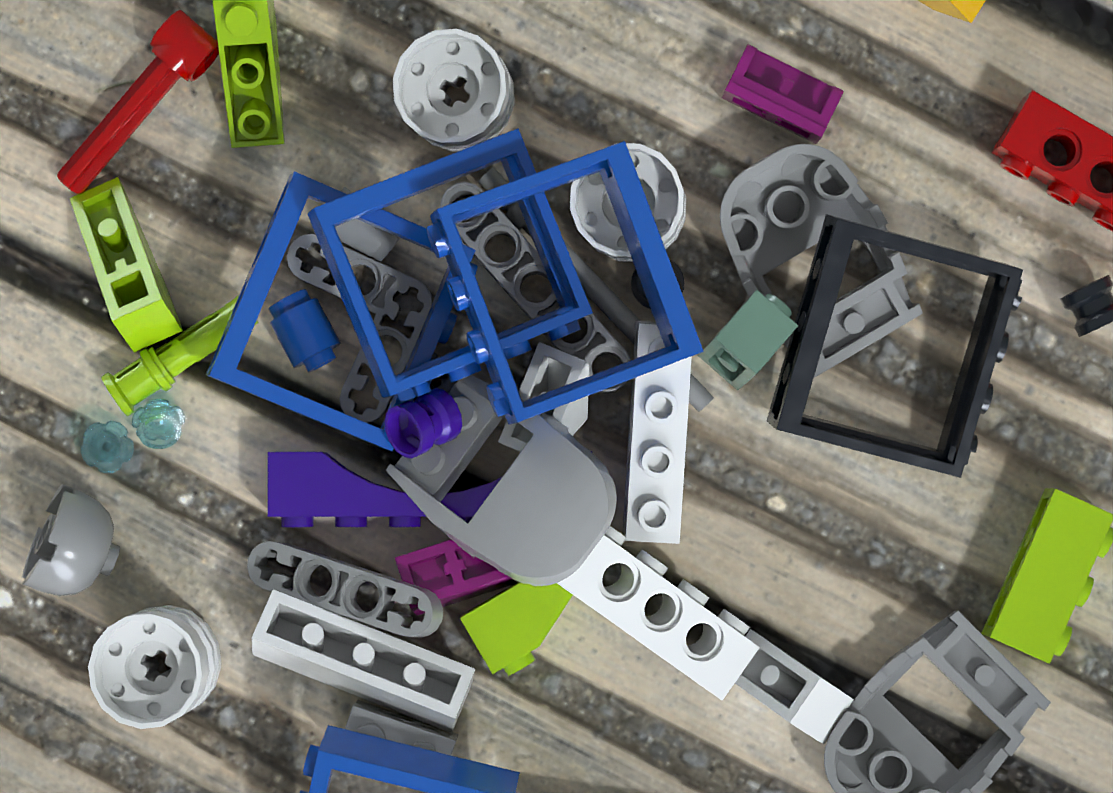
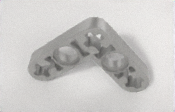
[287,234,433,423]

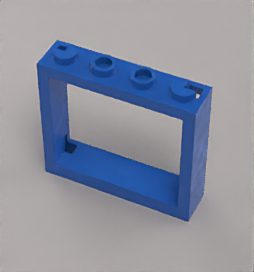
[308,128,593,403]
[426,141,704,425]
[206,172,478,451]
[300,725,520,793]

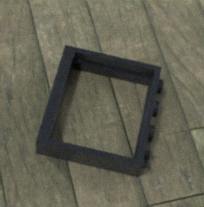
[766,214,1023,478]

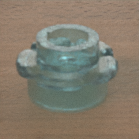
[132,399,185,449]
[81,421,134,473]

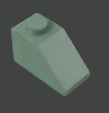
[698,290,798,390]

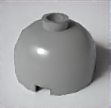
[22,484,120,596]

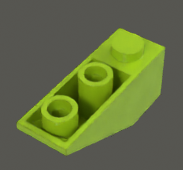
[212,0,285,148]

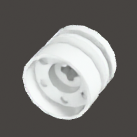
[393,29,515,152]
[570,143,686,262]
[88,605,222,729]

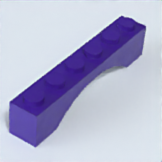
[268,451,593,527]

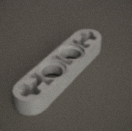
[247,541,443,637]

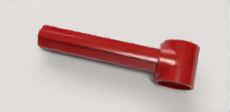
[57,10,219,195]

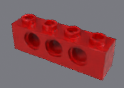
[991,90,1113,232]

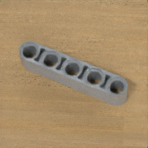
[440,182,631,393]

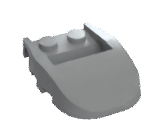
[720,144,923,378]
[386,375,617,586]
[824,611,1051,793]

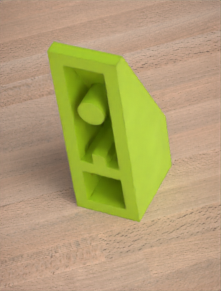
[69,177,183,352]
[460,582,573,676]

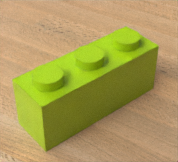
[981,488,1113,664]

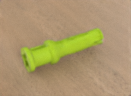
[101,295,259,417]

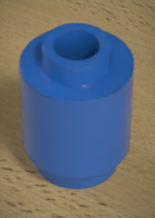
[268,289,341,373]

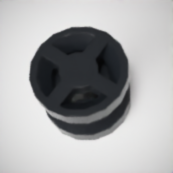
[1060,275,1113,337]

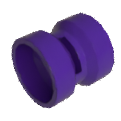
[384,388,462,458]

